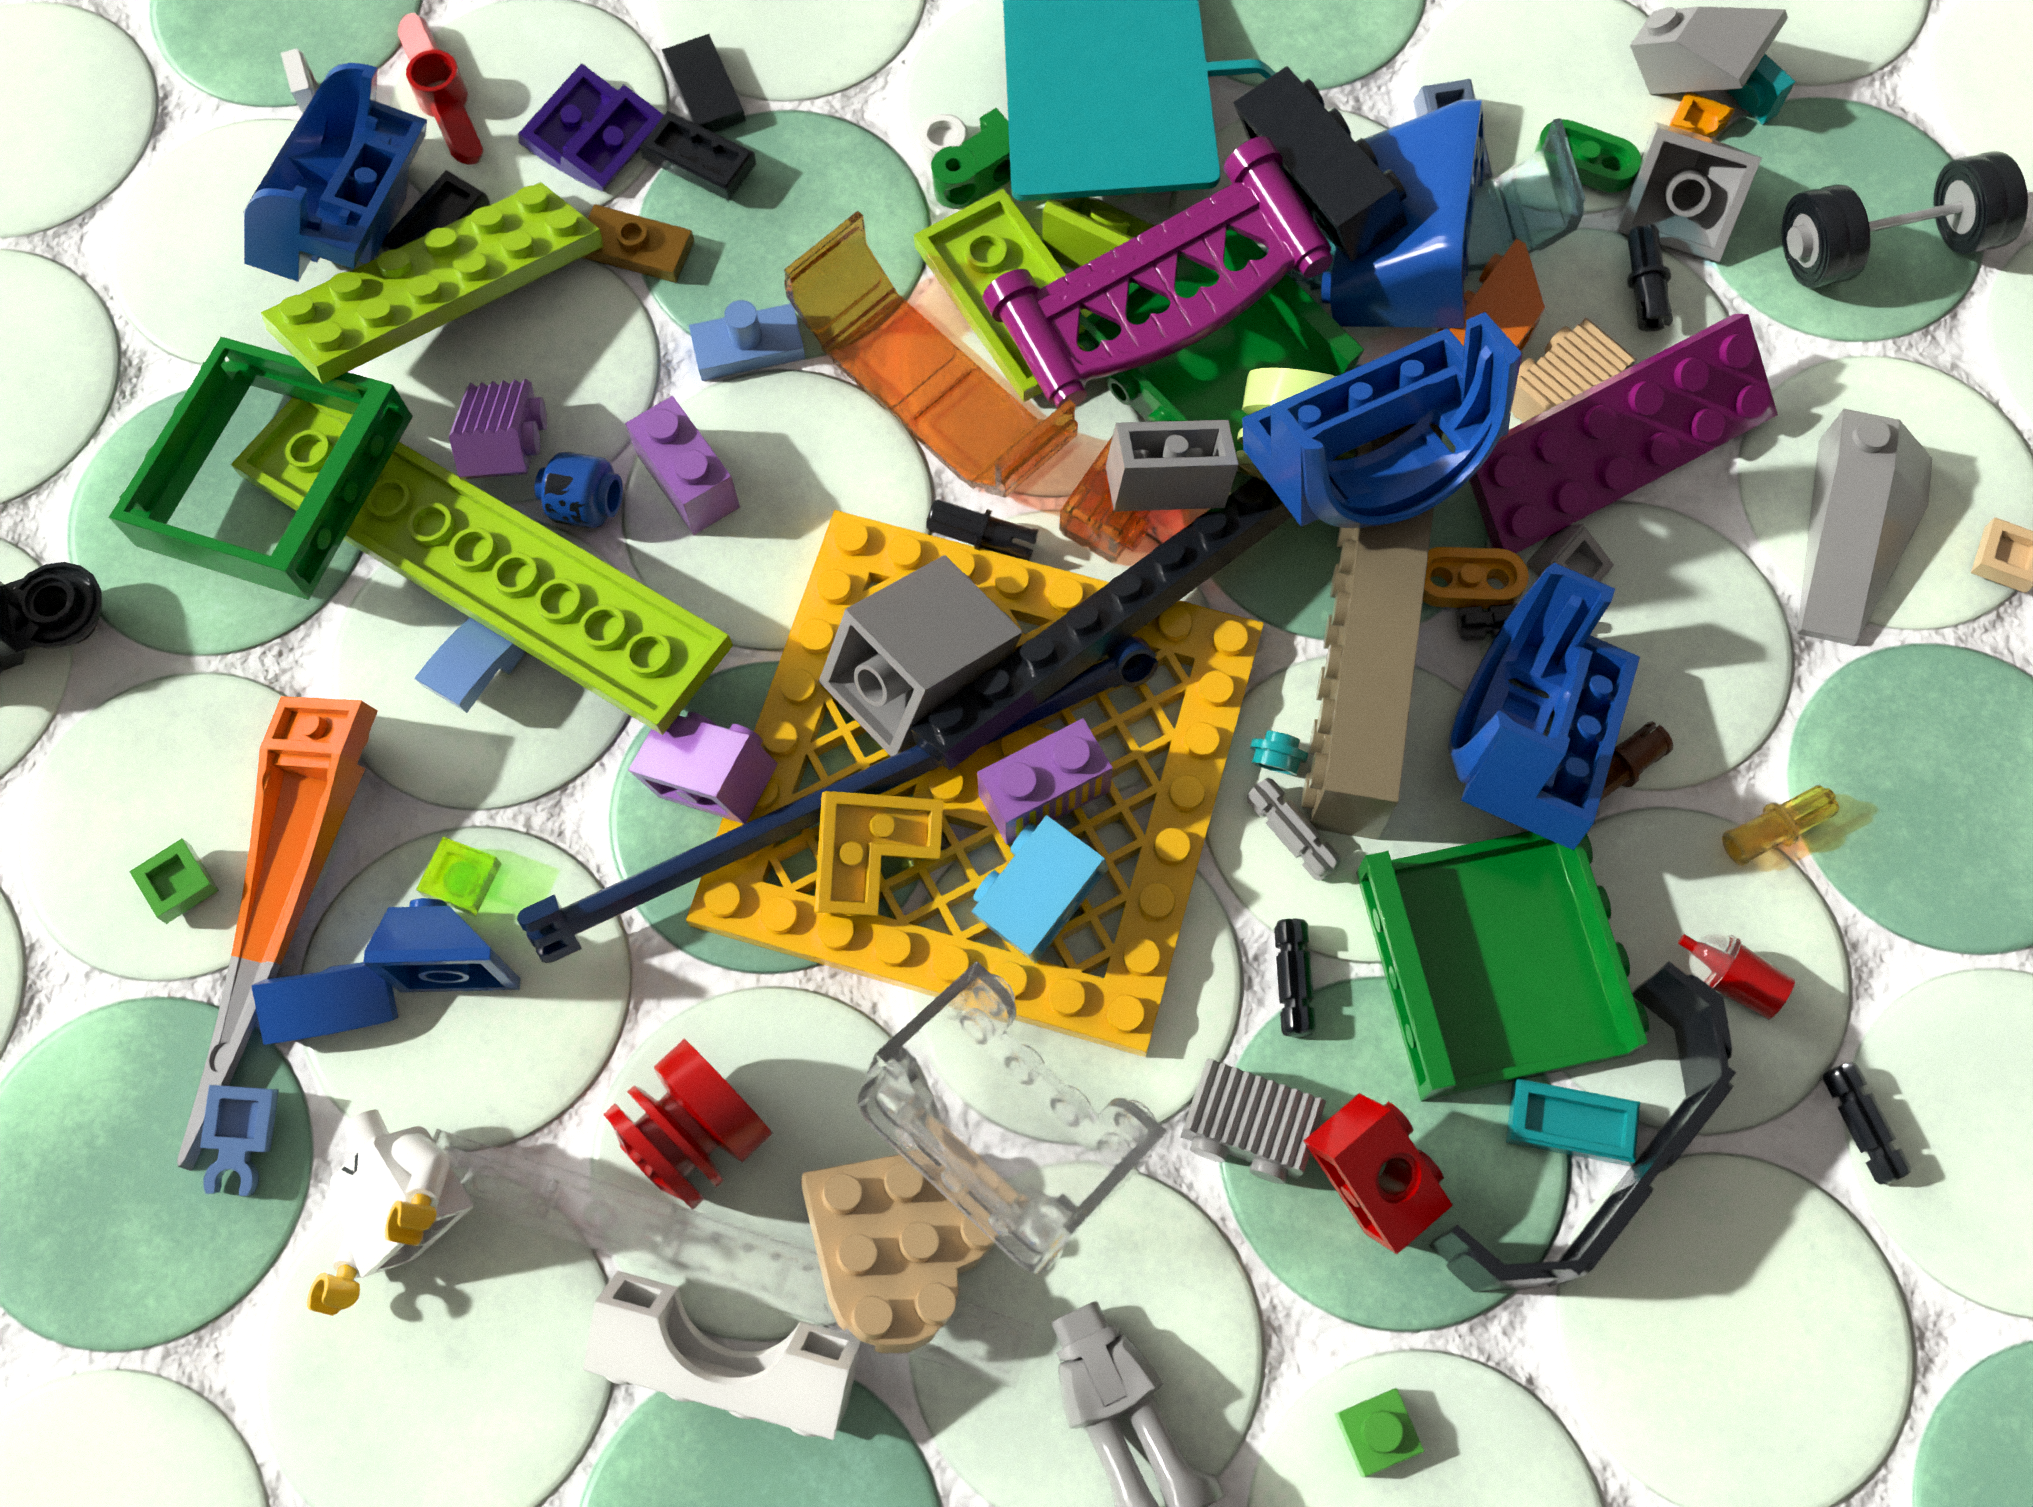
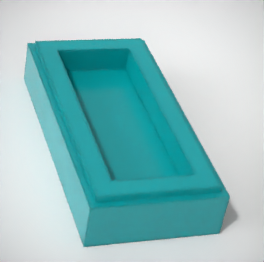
[1506,1079,1640,1166]

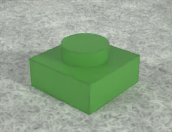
[129,838,219,924]
[1334,1388,1425,1477]

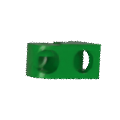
[931,107,1011,209]

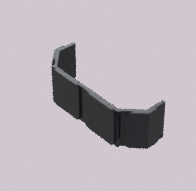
[1429,961,1736,1292]

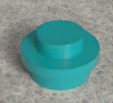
[1250,731,1309,776]

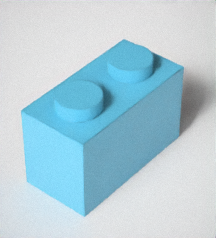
[971,815,1108,964]

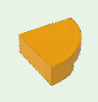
[1669,92,1735,138]

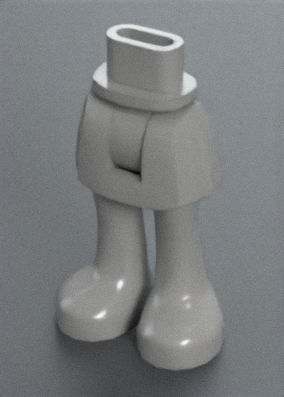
[1051,1301,1226,1507]

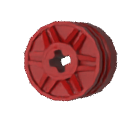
[603,1039,773,1210]

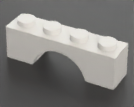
[583,1270,862,1440]

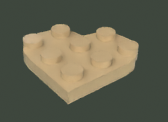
[800,1150,1002,1353]

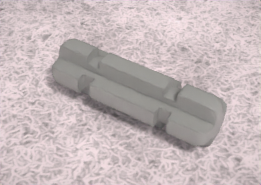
[1247,778,1341,881]

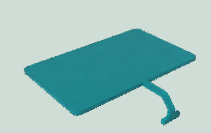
[1003,0,1276,201]

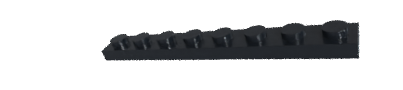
[910,477,1293,770]

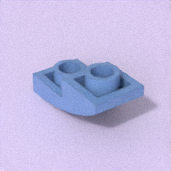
[414,618,526,713]

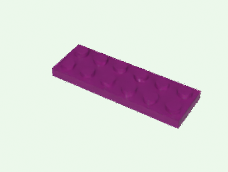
[1469,314,1778,554]

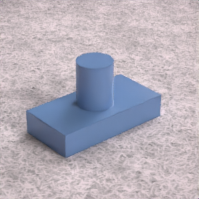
[689,300,806,381]

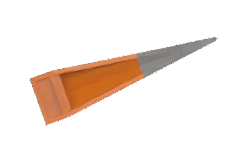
[177,696,378,1171]

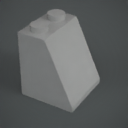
[819,555,1023,757]

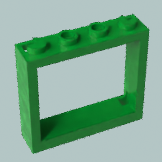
[108,336,413,600]

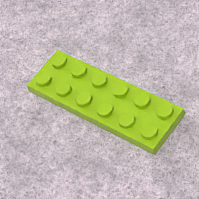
[260,182,603,384]

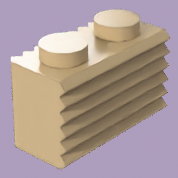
[1511,318,1636,423]

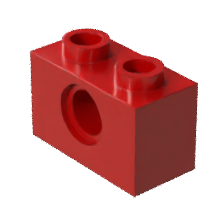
[1303,1093,1453,1255]

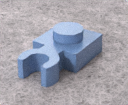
[200,1085,279,1196]

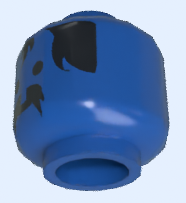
[534,452,623,528]

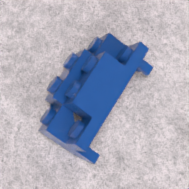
[243,63,427,282]

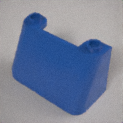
[1321,99,1485,328]

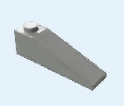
[1797,409,1932,646]

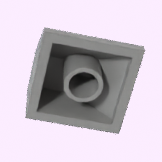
[1630,6,1788,94]
[1617,122,1762,262]

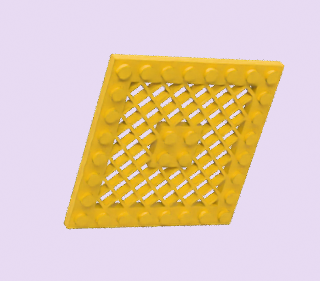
[686,510,1264,1057]

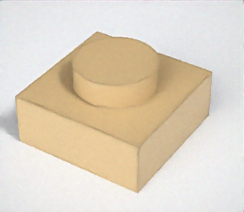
[1971,517,2033,593]

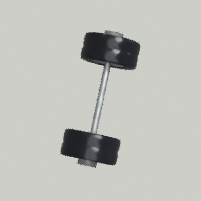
[1782,151,2028,288]

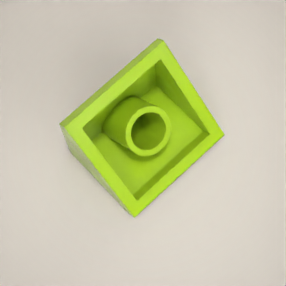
[1043,197,1156,270]

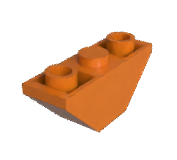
[1436,238,1545,352]

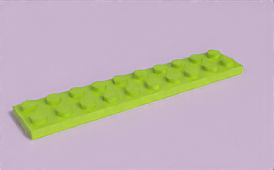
[230,397,733,735]

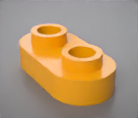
[1423,547,1529,609]

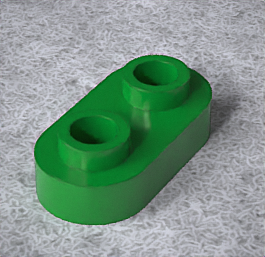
[1535,119,1641,192]

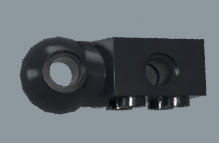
[0,562,102,674]

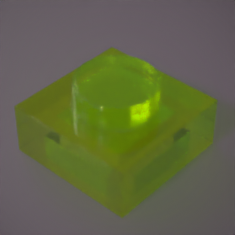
[416,837,502,916]

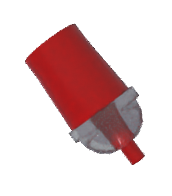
[1678,933,1795,1020]

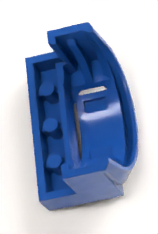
[1242,312,1522,528]
[1448,563,1640,850]

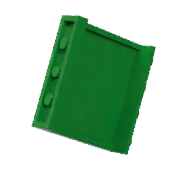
[1078,230,1365,474]
[1356,831,1649,1101]

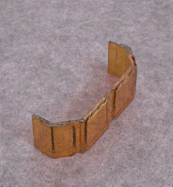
[784,211,1078,498]

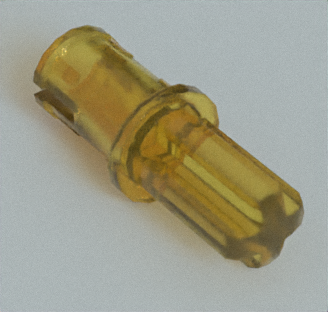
[1722,785,1840,866]

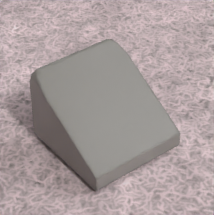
[1527,524,1614,582]

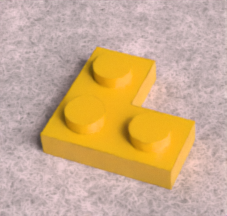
[814,791,943,916]

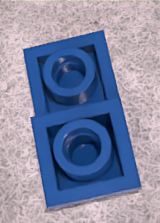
[251,962,399,1045]

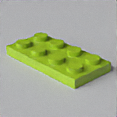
[914,188,1092,402]

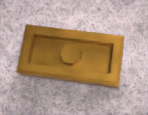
[582,204,694,283]

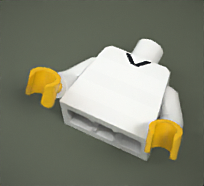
[307,1109,474,1316]

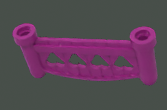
[982,136,1333,411]

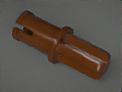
[1600,721,1674,801]

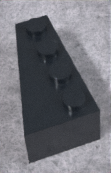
[1233,66,1408,262]

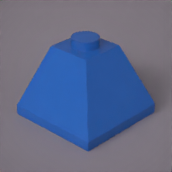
[363,898,521,993]

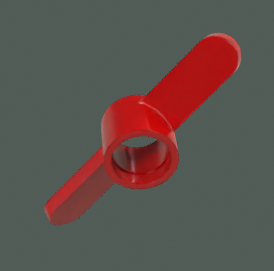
[398,13,483,165]

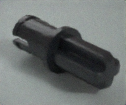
[1627,224,1673,332]
[926,499,1039,561]

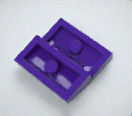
[518,63,664,192]

